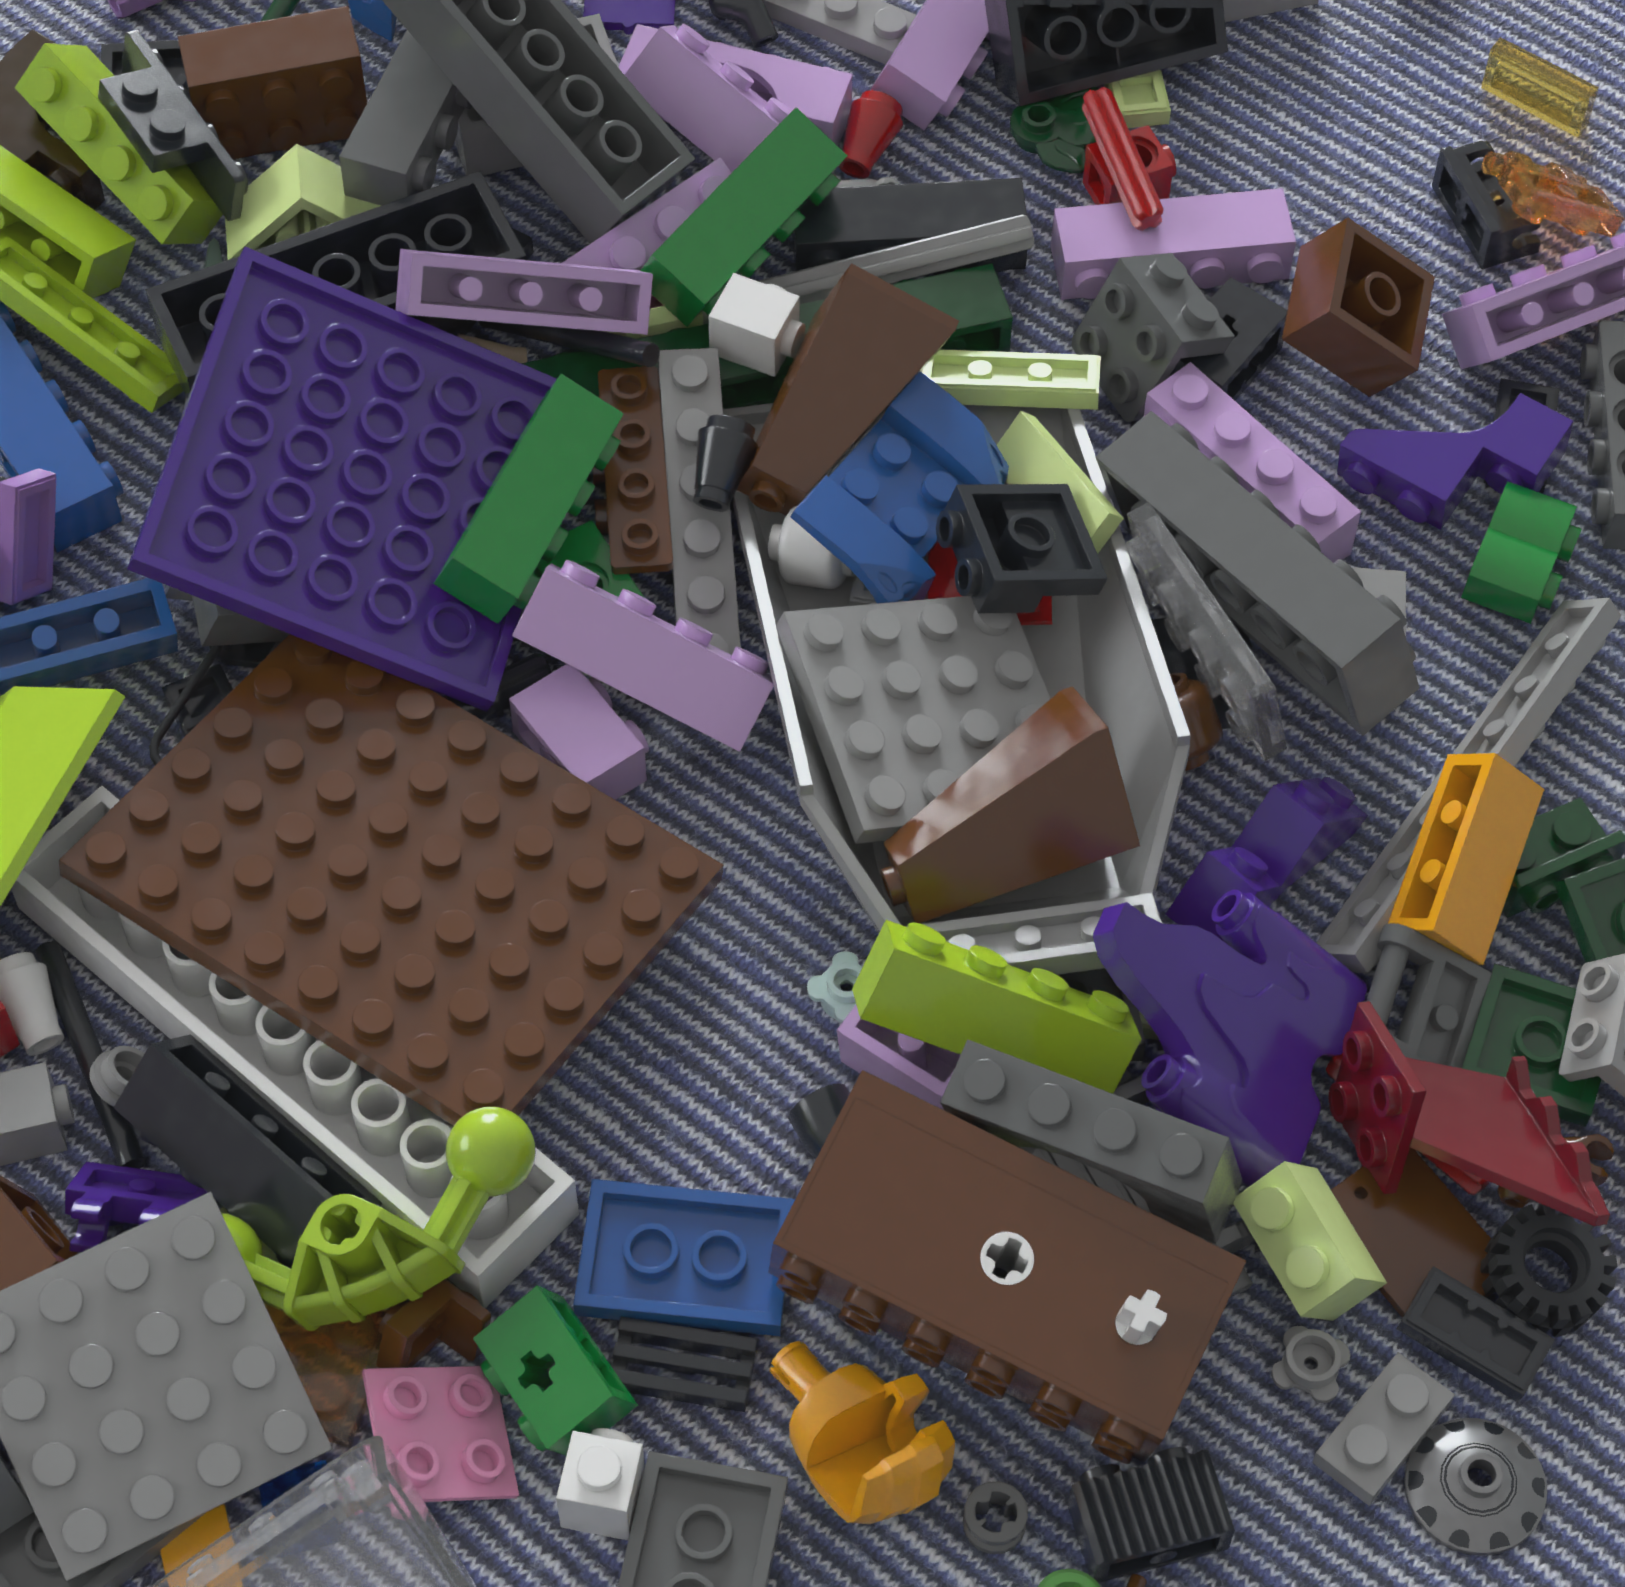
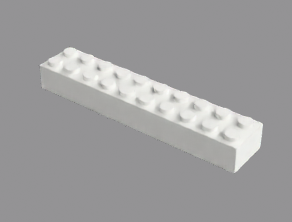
[11,786,579,1308]

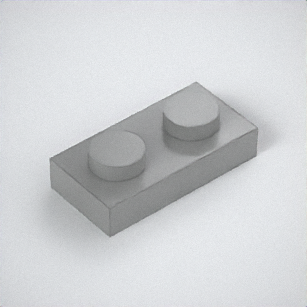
[1312,1352,1455,1506]

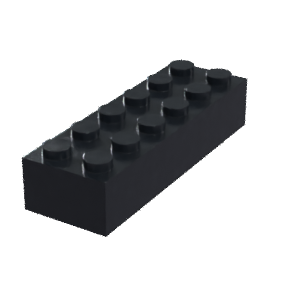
[145,171,527,400]

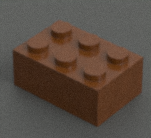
[177,6,367,160]

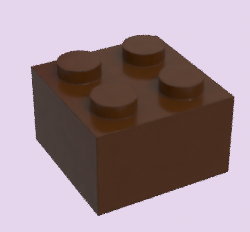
[1282,218,1435,397]

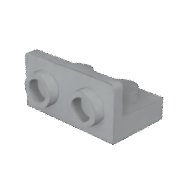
[1559,953,1625,1097]

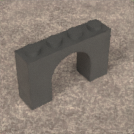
[940,1039,1242,1243]

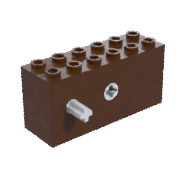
[768,1070,1246,1464]

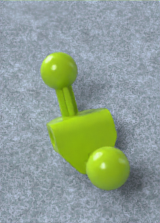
[221,1107,536,1331]

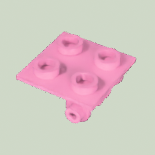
[362,1366,519,1520]

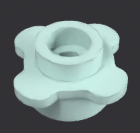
[807,951,862,1023]

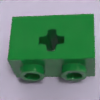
[473,1285,638,1456]

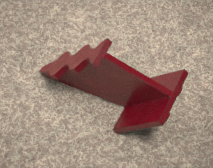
[1328,1001,1610,1226]

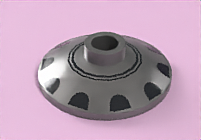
[1404,1418,1547,1556]

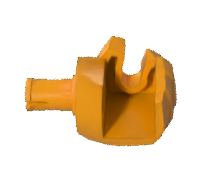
[770,1341,955,1524]

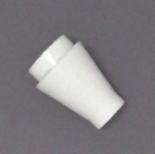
[0,952,64,1055]

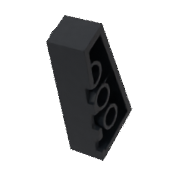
[985,0,1228,106]

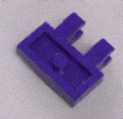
[65,1161,217,1253]

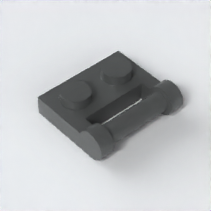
[1349,923,1492,1068]

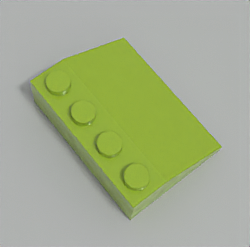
[0,686,125,906]

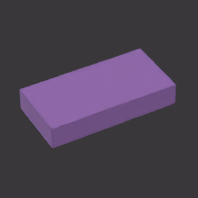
[0,468,56,605]

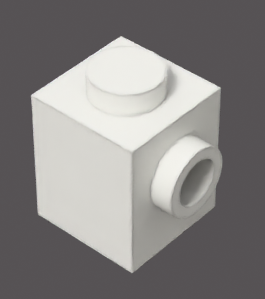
[709,273,806,377]
[556,1428,645,1541]

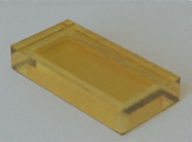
[1481,37,1599,137]

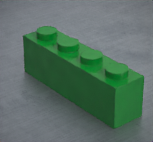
[640,107,848,327]
[433,374,624,624]

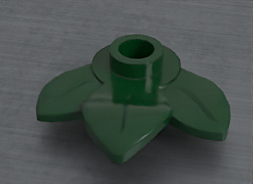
[1010,87,1098,173]

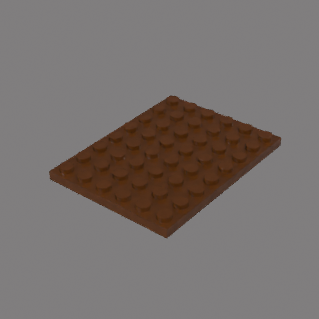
[59,634,724,1126]

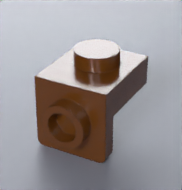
[376,1280,491,1368]

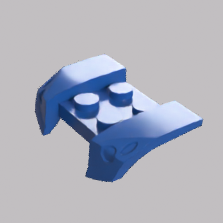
[790,371,1009,604]

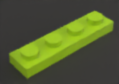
[0,235,183,413]

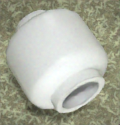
[768,506,855,589]

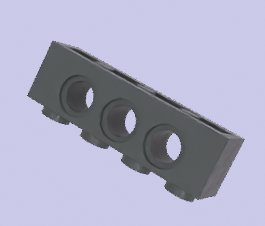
[1580,320,1625,550]

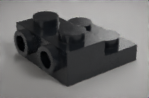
[936,484,1108,614]

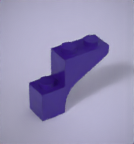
[1337,393,1573,530]
[1165,776,1368,939]

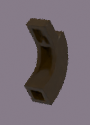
[0,29,105,210]

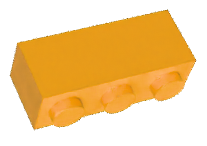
[1387,753,1544,965]

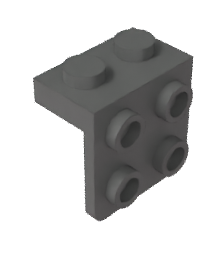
[1072,253,1235,422]

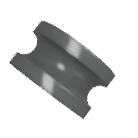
[963,1481,1028,1554]

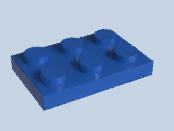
[573,1179,795,1336]

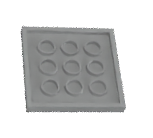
[776,596,1050,844]
[0,1192,333,1582]

